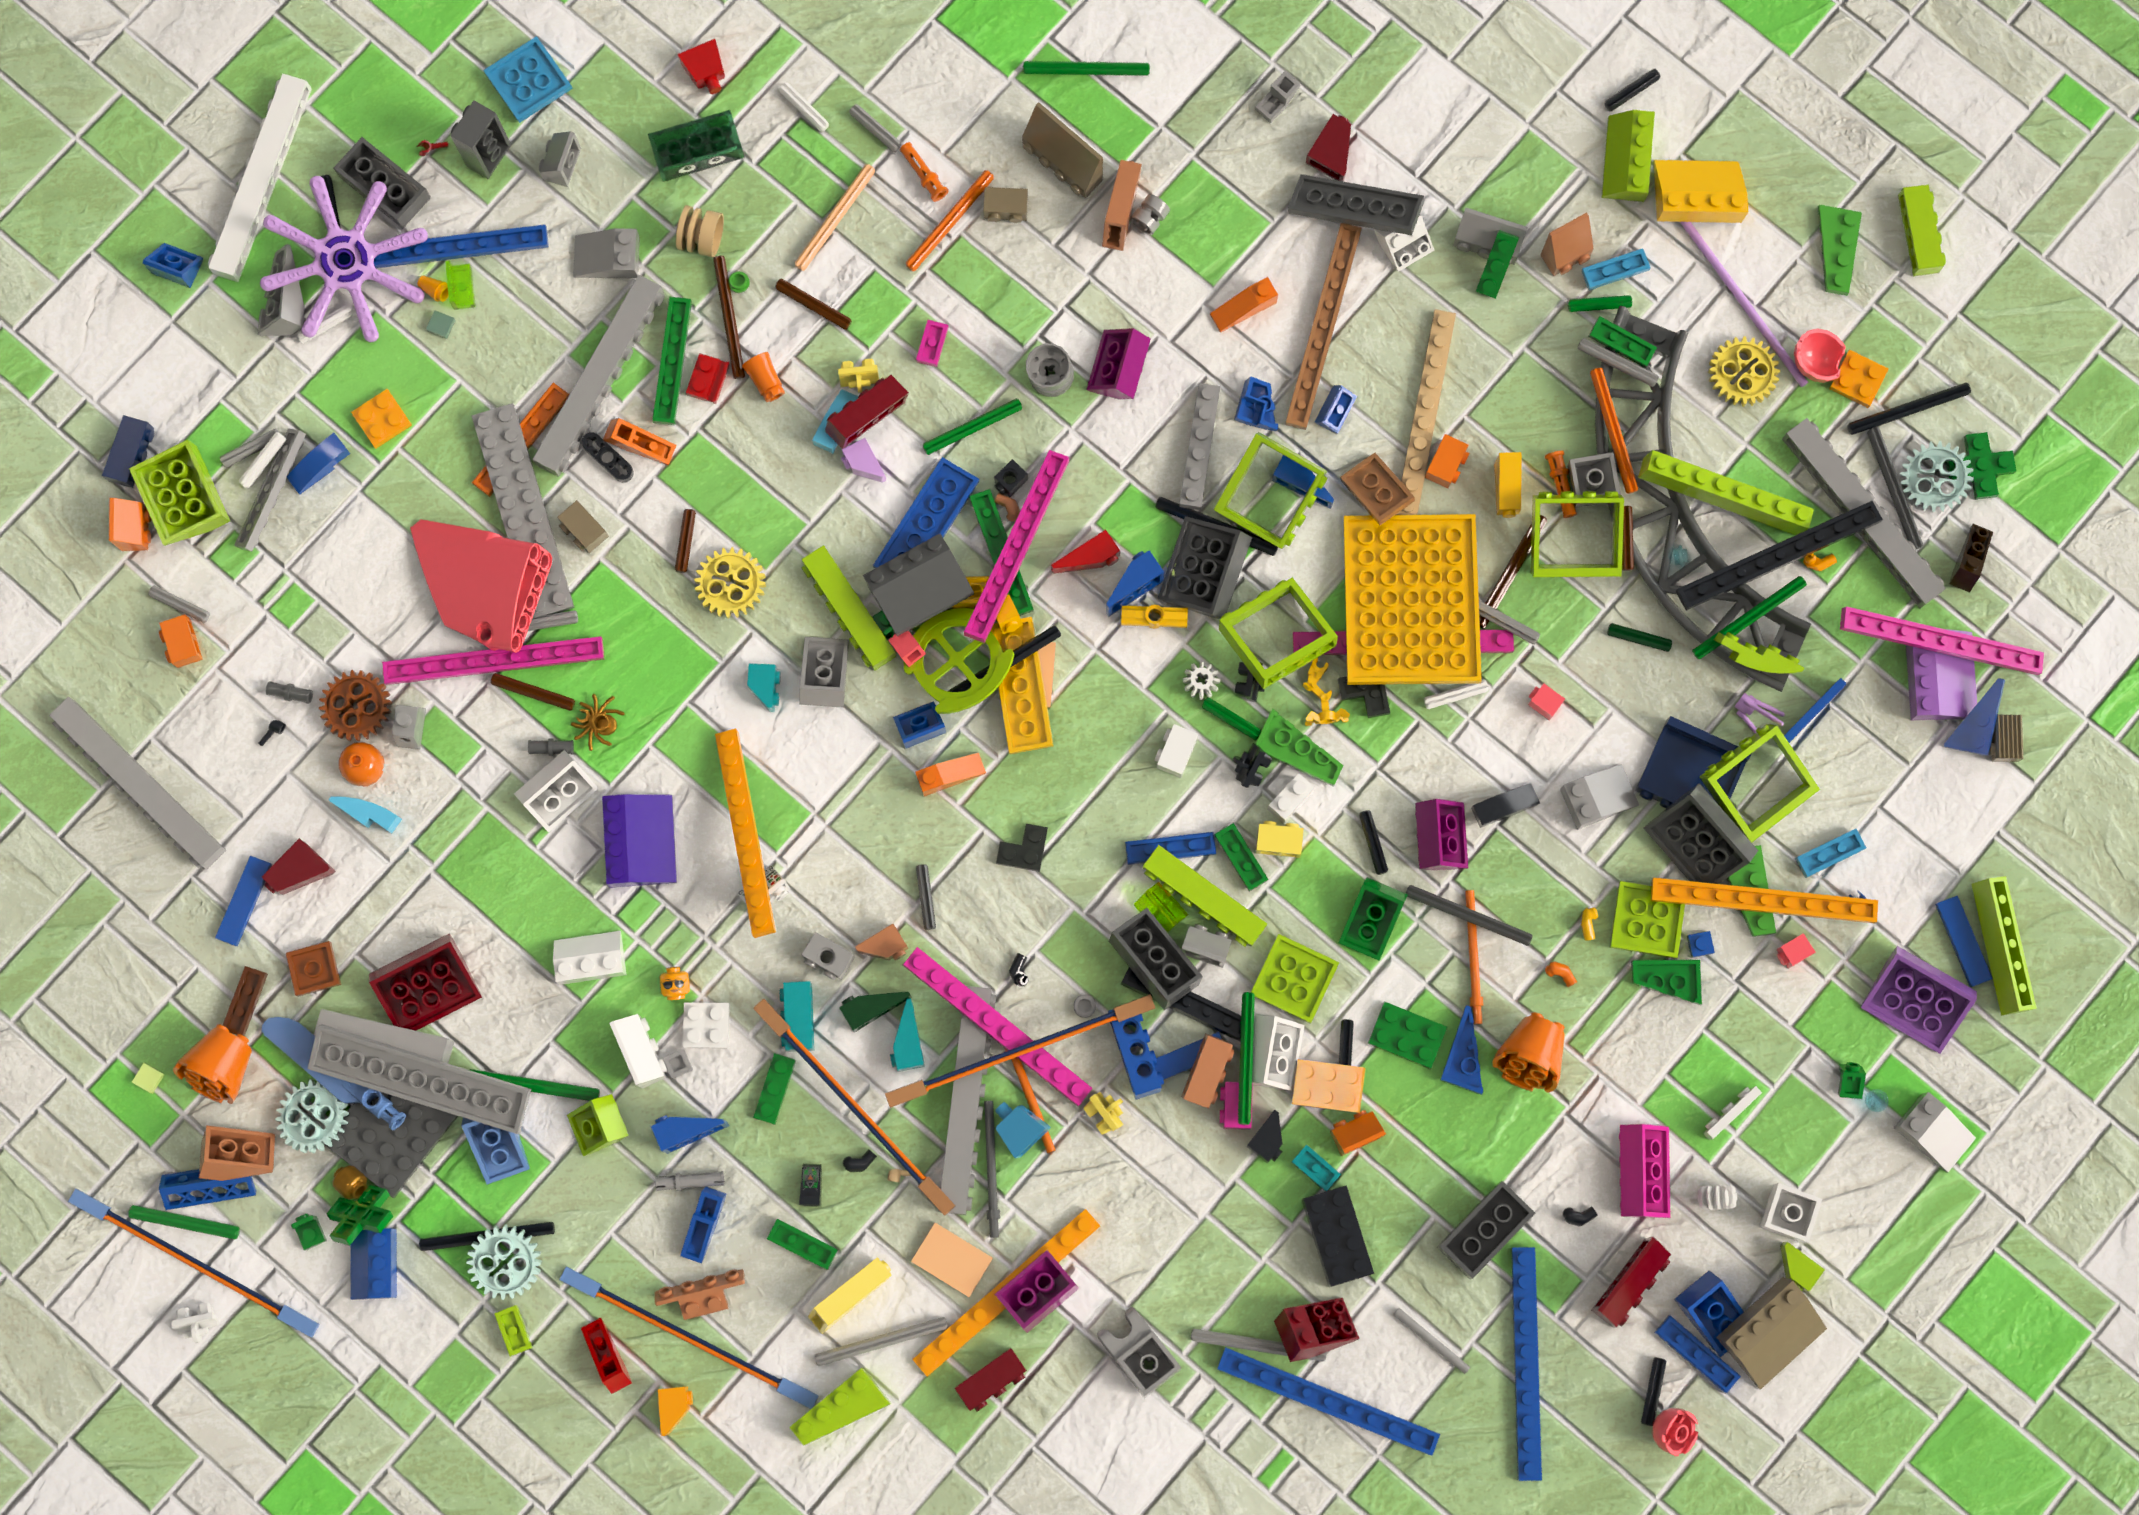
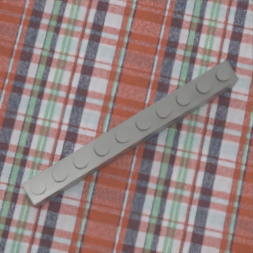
[533,275,665,477]
[1782,418,1946,609]
[49,696,226,869]
[938,986,996,1215]

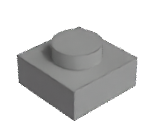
[663,1049,693,1079]

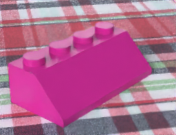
[1619,1124,1670,1218]

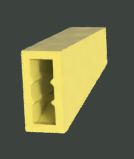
[808,1257,892,1334]

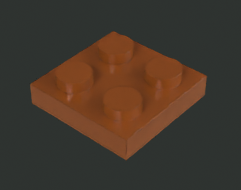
[286,941,341,997]

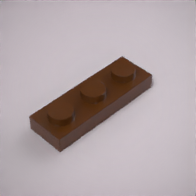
[223,966,268,1036]

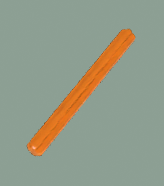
[906,170,994,271]
[1590,368,1638,494]

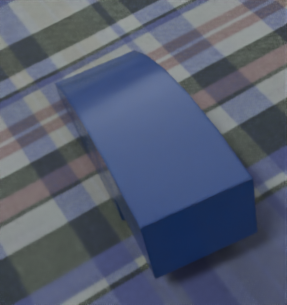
[286,433,351,495]
[680,1187,727,1263]

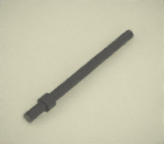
[984,1101,1000,1238]

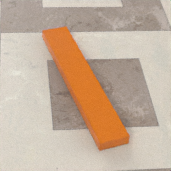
[472,382,570,497]

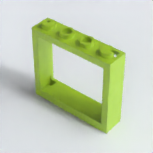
[1214,432,1328,549]
[1531,491,1624,577]
[1219,577,1338,689]
[1699,724,1820,843]

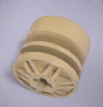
[676,205,724,257]

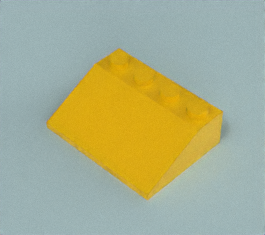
[1653,160,1748,223]

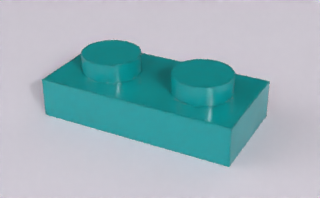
[1292,1144,1341,1192]

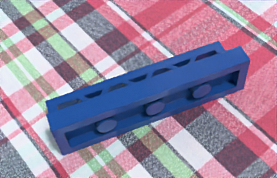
[159,1169,256,1210]

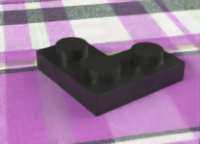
[1338,676,1390,718]
[996,824,1048,872]

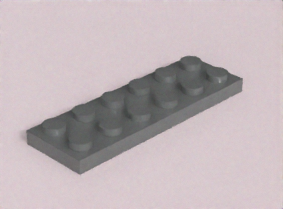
[1288,174,1425,235]

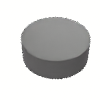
[1074,995,1096,1018]

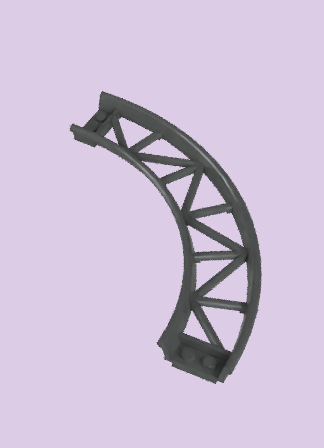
[1595,306,1811,692]

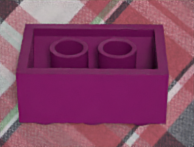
[1086,328,1151,399]
[1415,799,1468,870]
[995,1250,1079,1333]

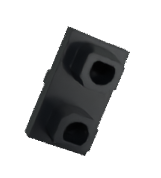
[1235,659,1265,702]
[1233,743,1272,788]

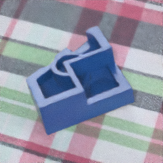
[1234,376,1278,431]

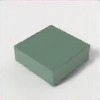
[426,310,456,339]

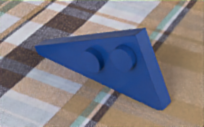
[1944,678,2005,756]
[1440,1005,1483,1095]

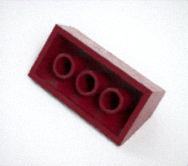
[1591,1237,1671,1328]

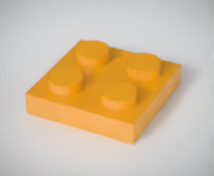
[1829,349,1888,408]
[351,389,412,449]

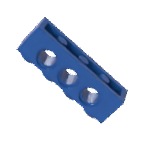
[1108,1009,1164,1100]

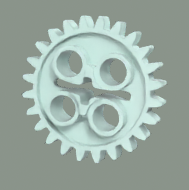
[1900,441,1974,512]
[275,1080,349,1153]
[466,1225,542,1300]

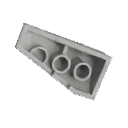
[258,244,306,336]

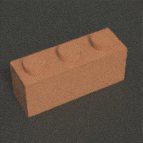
[1181,1033,1234,1109]

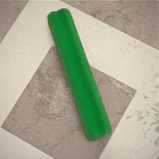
[1568,295,1633,312]
[1202,697,1262,740]

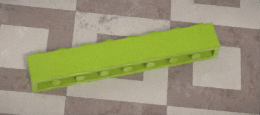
[1638,450,1814,535]

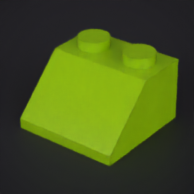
[567,1094,629,1156]

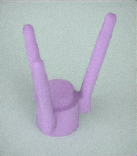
[1734,693,1785,734]

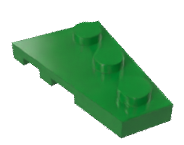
[1631,960,1702,1005]

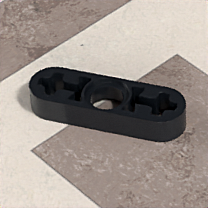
[582,432,634,483]

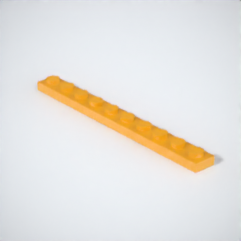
[715,728,776,938]
[1651,878,1878,924]
[912,1209,1100,1377]

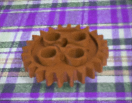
[319,670,392,742]

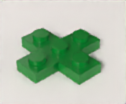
[1946,432,2017,500]
[326,1185,394,1246]

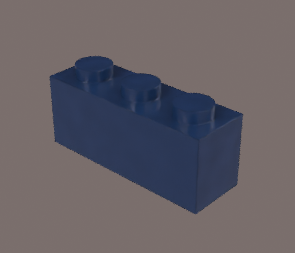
[102,415,154,488]

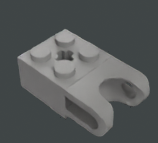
[1097,1307,1182,1399]

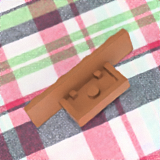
[655,1269,745,1320]

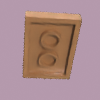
[1340,453,1415,525]

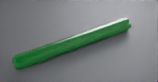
[1023,61,1150,76]
[1692,576,1807,659]
[1238,992,1255,1125]
[470,1069,600,1101]

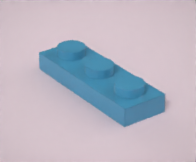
[1581,248,1651,290]
[1795,829,1867,878]

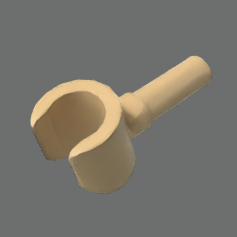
[888,1169,920,1182]

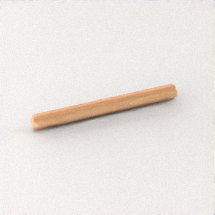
[795,164,875,271]

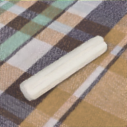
[779,82,829,132]
[296,303,357,343]
[239,432,286,489]
[1424,680,1488,709]

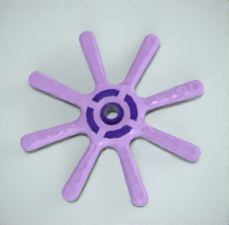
[260,176,428,342]

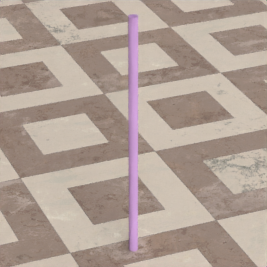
[1680,222,1809,388]

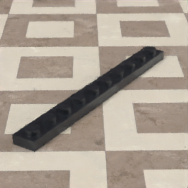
[1676,501,1883,611]

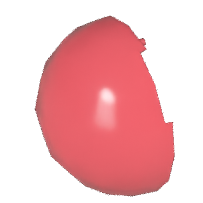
[1794,329,1846,383]

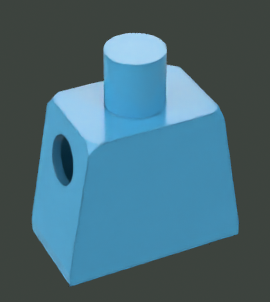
[995,1102,1051,1158]

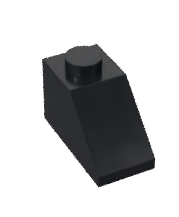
[1246,1110,1283,1163]

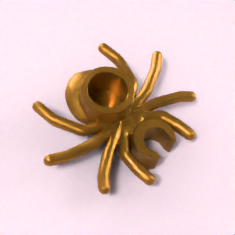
[571,694,625,751]

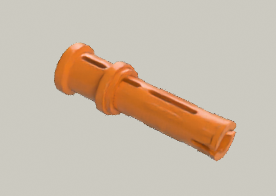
[900,142,949,202]
[1545,450,1577,518]

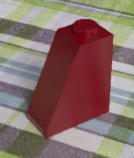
[1306,114,1352,182]
[262,838,336,895]

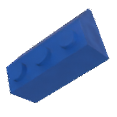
[350,1228,397,1300]

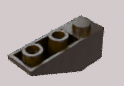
[1949,524,1993,593]

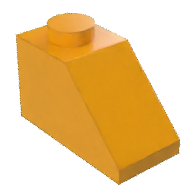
[658,1387,693,1436]

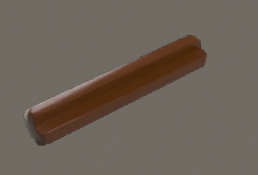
[1622,506,1634,571]
[675,509,696,573]

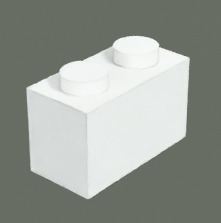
[1154,724,1198,778]
[1267,773,1315,824]

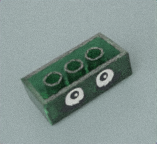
[648,110,745,182]

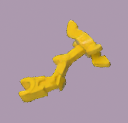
[1303,657,1350,726]

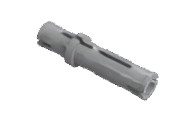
[655,1171,725,1191]

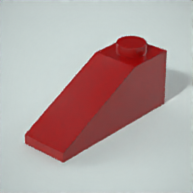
[1051,529,1120,574]
[581,1318,632,1394]

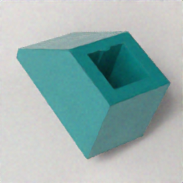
[747,663,781,712]

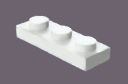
[1703,1086,1762,1140]

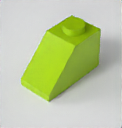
[1780,1242,1825,1292]

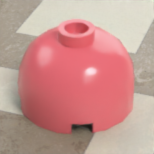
[1652,1408,1698,1456]

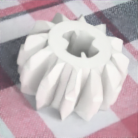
[1183,662,1220,700]
[1697,1185,1737,1210]

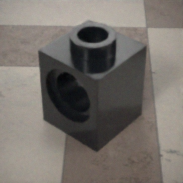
[994,459,1028,497]

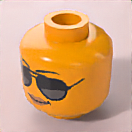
[659,967,690,1000]

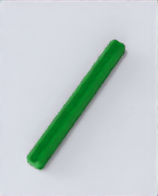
[923,398,1022,455]
[128,1205,240,1240]

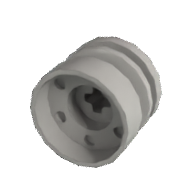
[1026,343,1074,397]

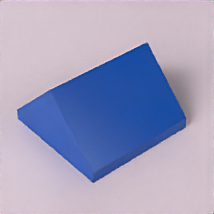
[143,243,203,288]
[893,701,946,749]

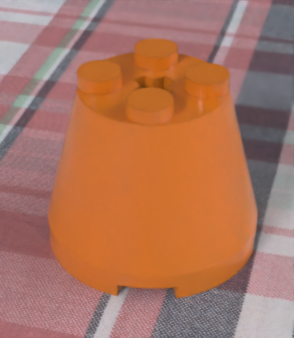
[1492,1012,1565,1093]
[173,1024,252,1104]

